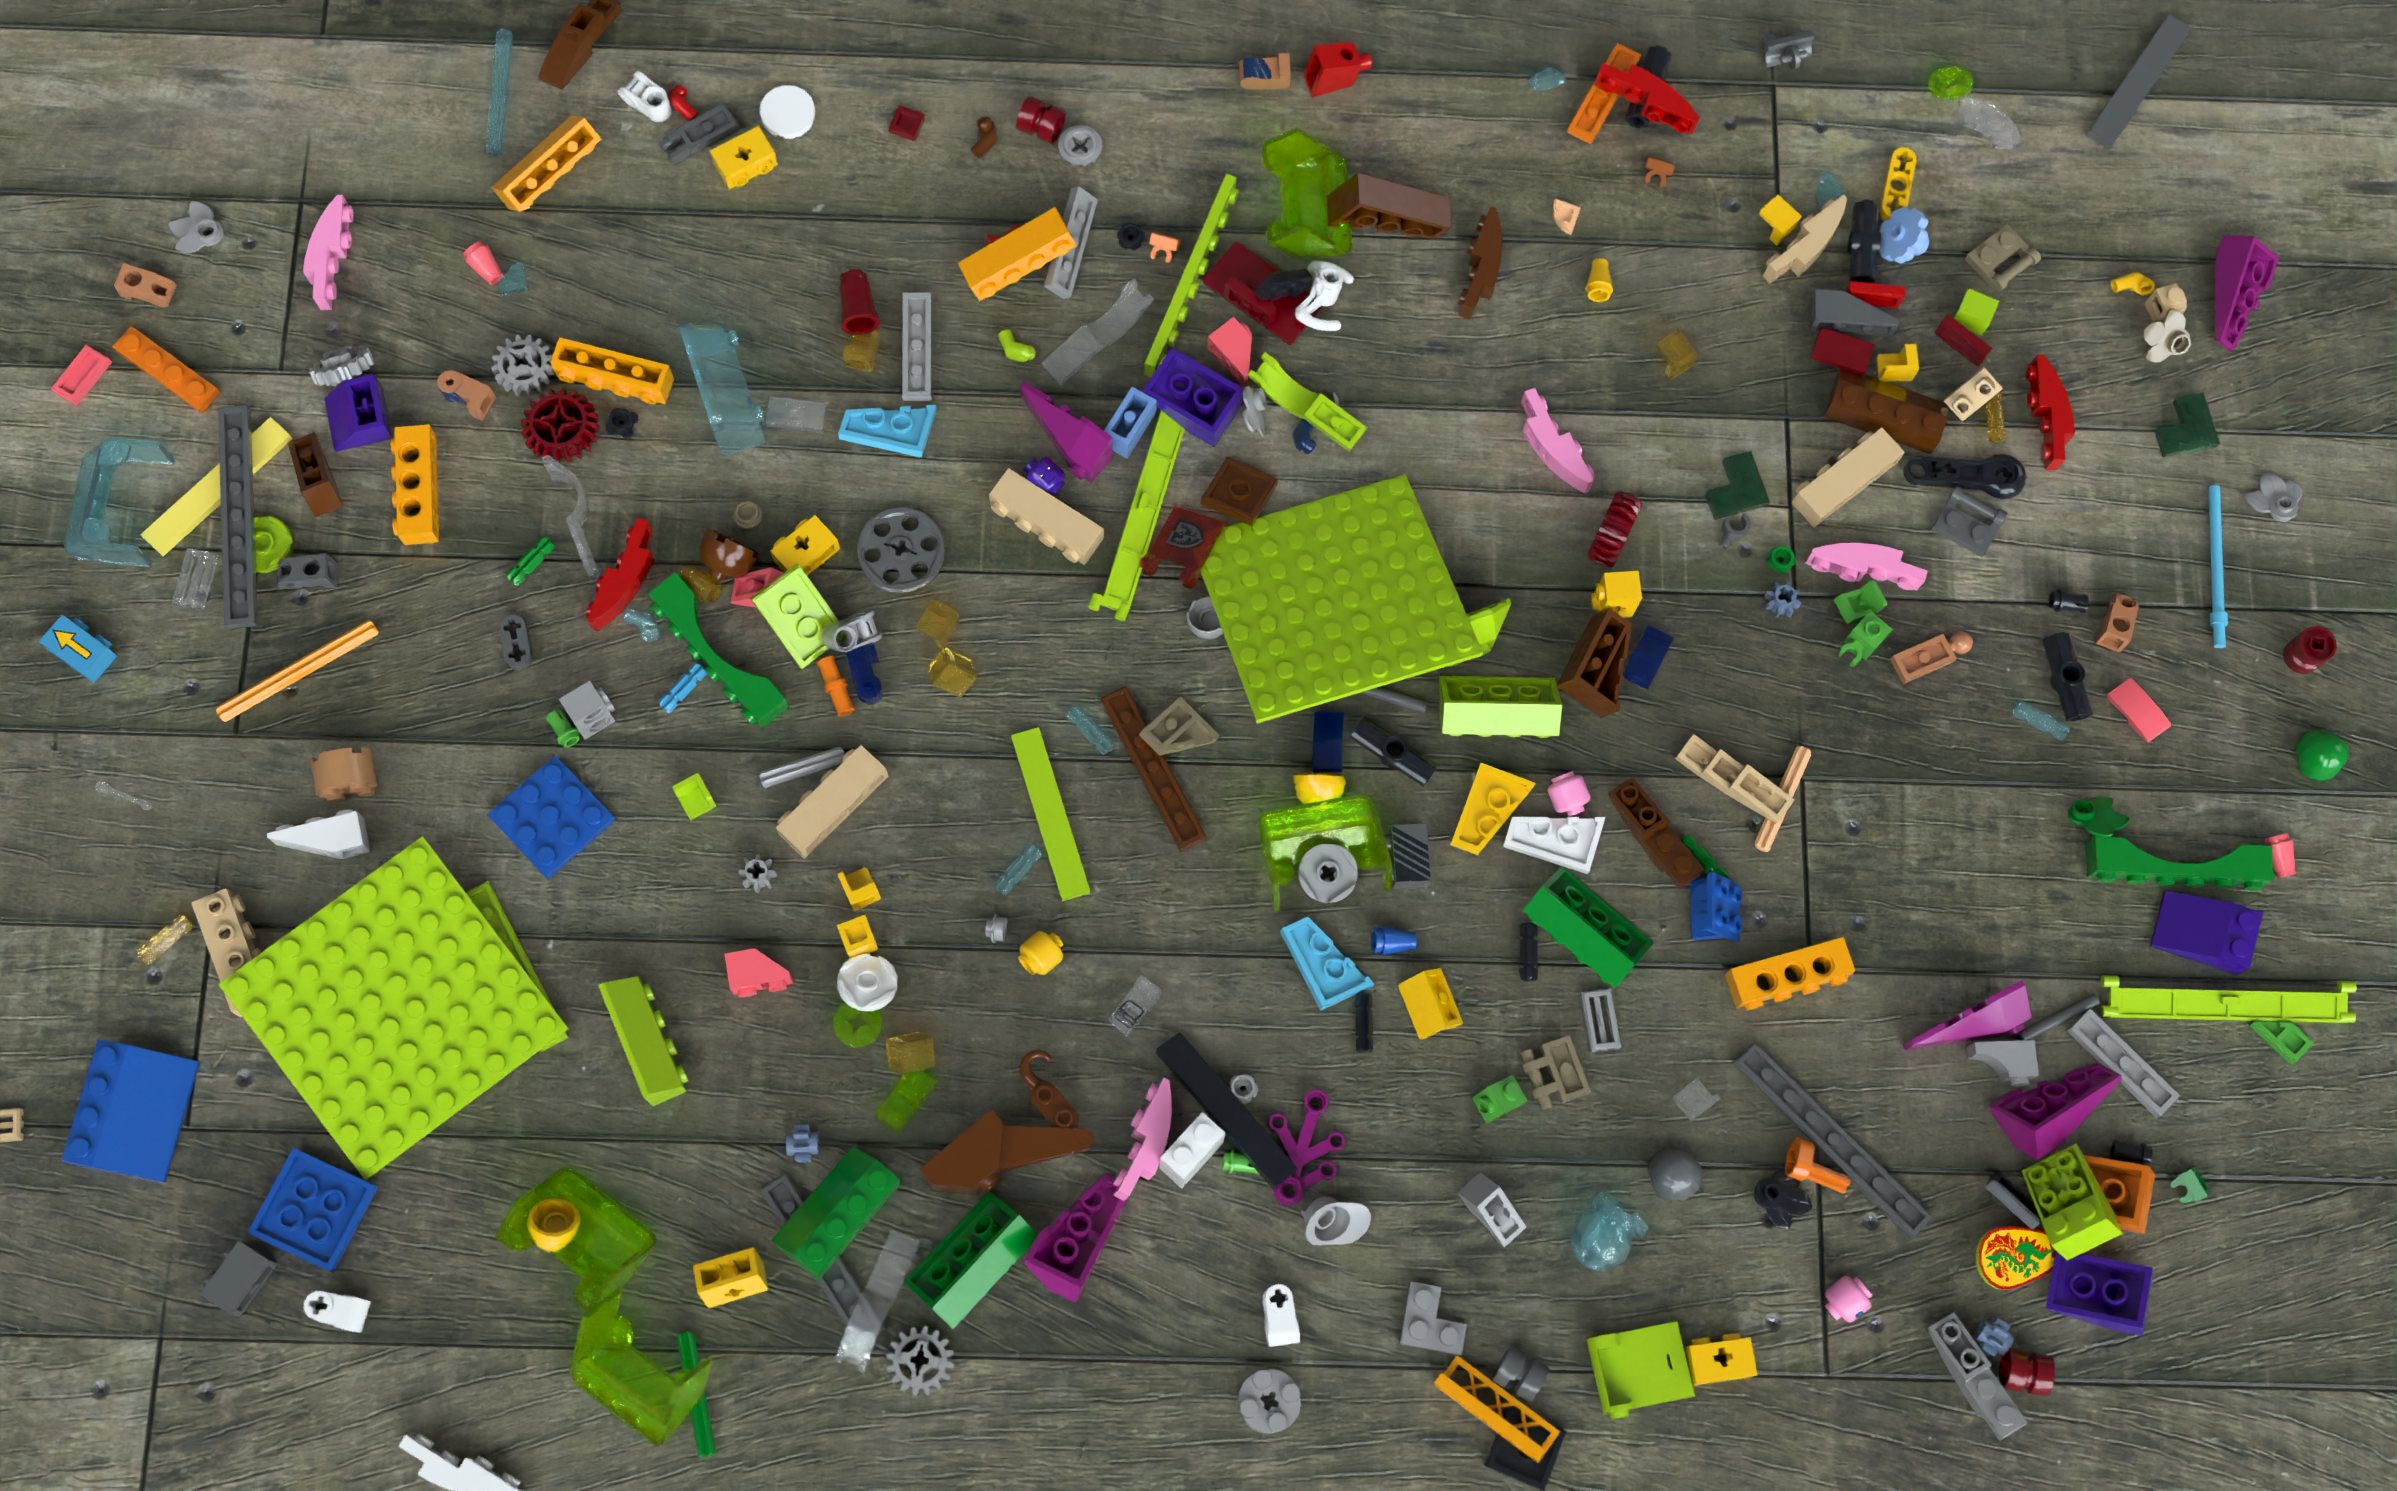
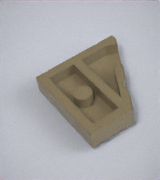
[1139,696,1220,756]

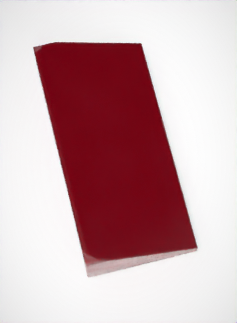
[1810,327,1874,376]

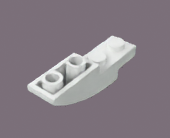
[399,1433,524,1491]

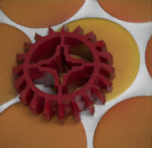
[521,388,600,465]
[1588,491,1642,569]

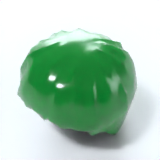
[2295,729,2349,781]

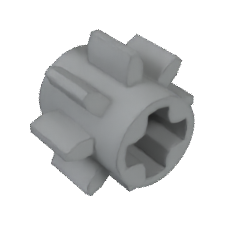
[738,854,777,893]

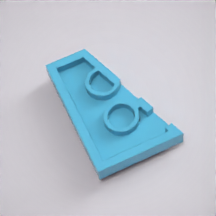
[838,405,936,458]
[1280,917,1375,1011]

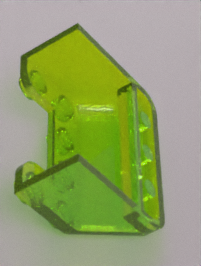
[1261,128,1352,258]
[495,1168,657,1315]

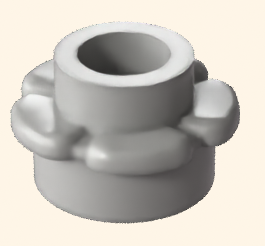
[985,913,1007,943]
[1229,1074,1258,1104]

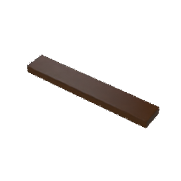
[1100,686,1207,852]

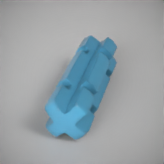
[658,662,707,713]

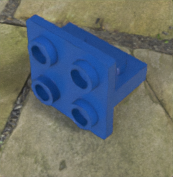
[1691,872,1742,942]

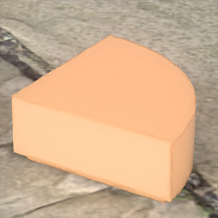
[1552,199,1581,235]

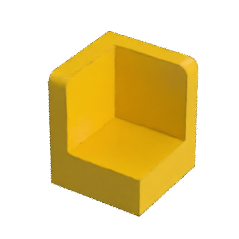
[1759,194,1802,246]
[1876,344,1919,382]
[837,867,881,911]
[837,915,878,958]

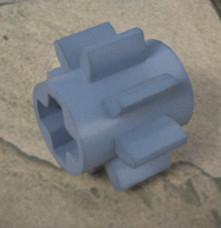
[1764,581,1802,618]
[786,1124,820,1163]
[1974,1317,2014,1357]

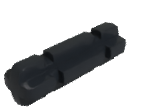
[1520,923,1538,982]
[1356,993,1373,1053]

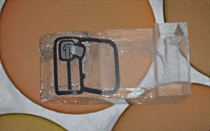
[1108,975,1163,1037]

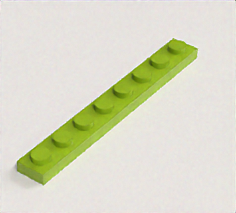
[1144,174,1239,377]

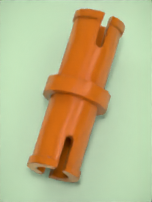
[817,656,855,717]

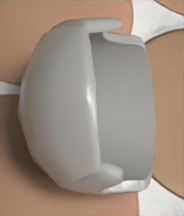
[1186,596,1223,640]

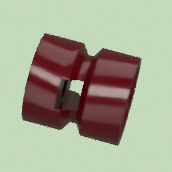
[1016,96,1066,144]
[2283,626,2337,674]
[1999,1348,2055,1396]

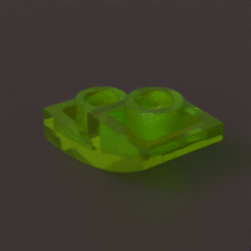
[874,1063,938,1134]

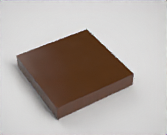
[1201,457,1278,526]

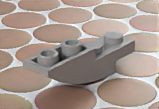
[1928,1312,2028,1441]

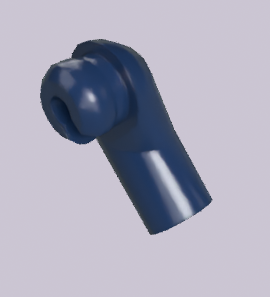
[1293,418,1316,454]

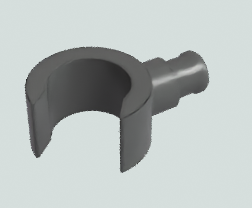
[1719,513,1750,549]

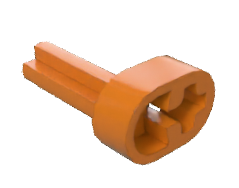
[1785,1137,1850,1194]

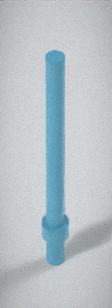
[2208,485,2228,648]

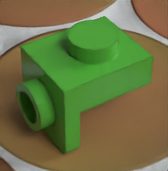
[1834,580,1887,625]
[1473,1075,1528,1124]

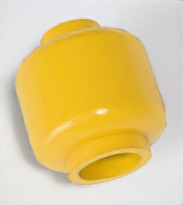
[1018,931,1063,975]

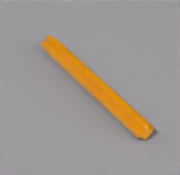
[215,620,378,722]

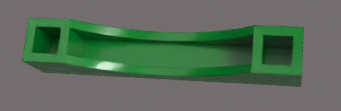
[648,572,789,729]
[2086,836,2274,891]

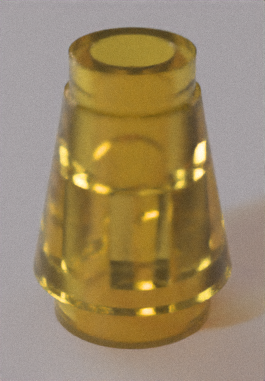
[679,565,723,604]

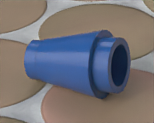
[1371,926,1417,955]

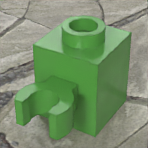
[1838,611,1893,667]

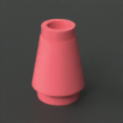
[464,241,504,285]
[2264,833,2296,878]

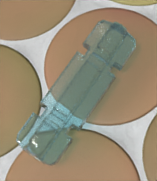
[2013,701,2070,741]
[1066,705,1114,755]
[994,844,1042,895]

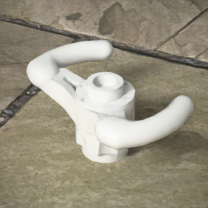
[1295,261,1354,331]

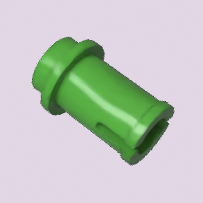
[546,709,580,748]
[1222,1149,1259,1175]

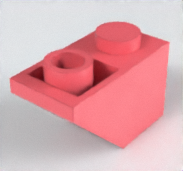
[724,948,794,997]

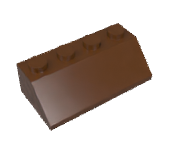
[1823,368,1948,454]

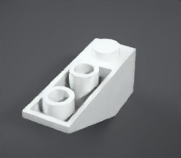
[267,810,371,859]

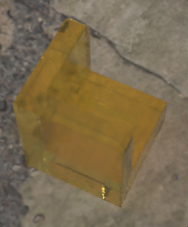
[1656,329,1699,380]
[842,330,881,373]
[916,599,959,649]
[927,647,977,697]
[886,1032,935,1074]

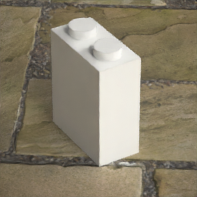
[1159,1112,1225,1189]

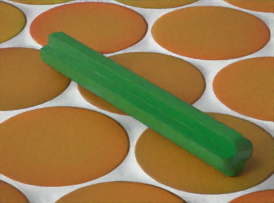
[677,1331,716,1458]

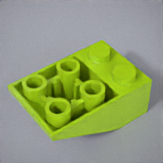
[2022,1144,2123,1260]

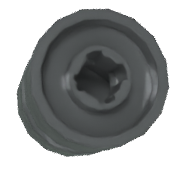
[1492,1345,1550,1403]

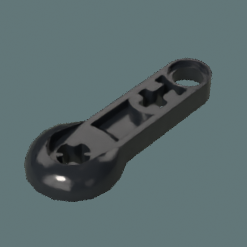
[1903,454,2027,499]

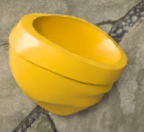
[1293,771,1346,812]
[527,1198,580,1252]

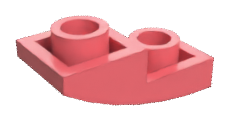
[2107,677,2171,743]

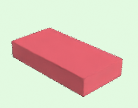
[50,345,112,407]

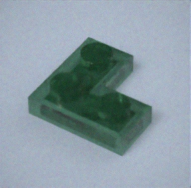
[2155,392,2220,457]
[1705,451,1770,520]

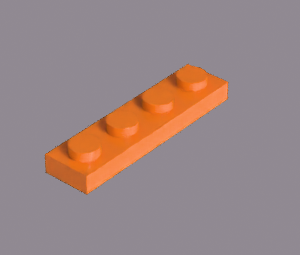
[1567,43,1641,144]
[112,326,221,414]

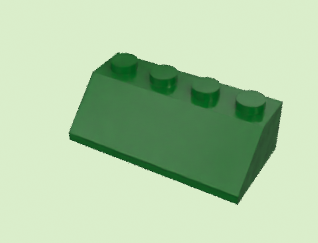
[1522,866,1654,988]
[771,1146,900,1281]
[903,1192,1038,1329]

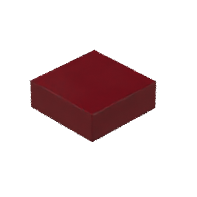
[889,105,925,141]

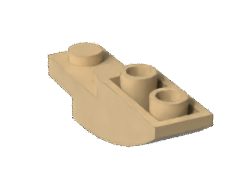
[1763,195,1847,284]

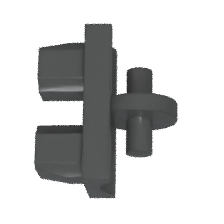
[1762,27,1815,69]

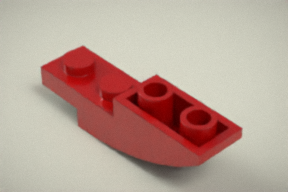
[1594,63,1700,135]
[2026,354,2075,470]
[586,518,654,631]

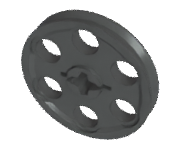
[857,507,945,593]

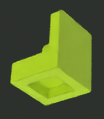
[1953,289,1999,336]
[672,773,717,821]

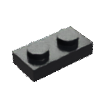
[1255,268,1312,301]

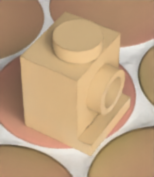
[2144,283,2187,321]

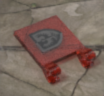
[1139,506,1225,589]

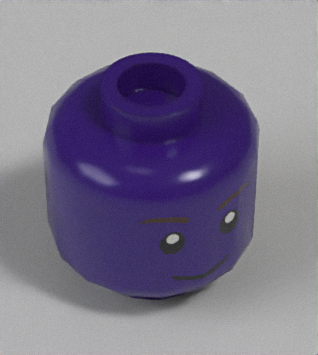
[1023,457,1066,496]

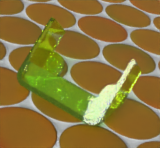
[1258,794,1392,912]
[570,1289,713,1445]

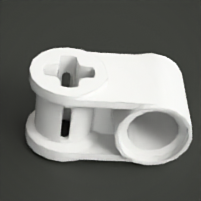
[618,71,672,122]
[1262,1284,1300,1347]
[304,1291,371,1333]

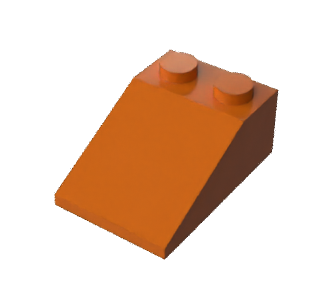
[2055,1150,2155,1234]

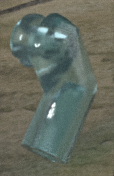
[624,609,660,642]

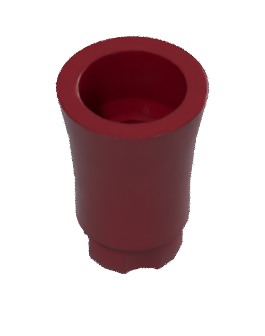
[839,269,880,335]

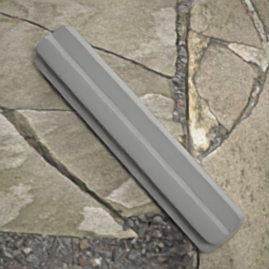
[759,747,845,788]

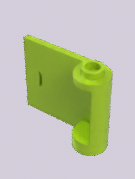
[1586,1321,1695,1420]

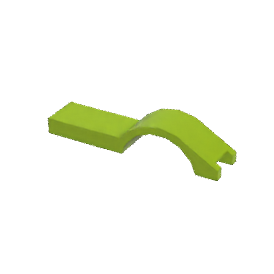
[1248,352,1367,452]

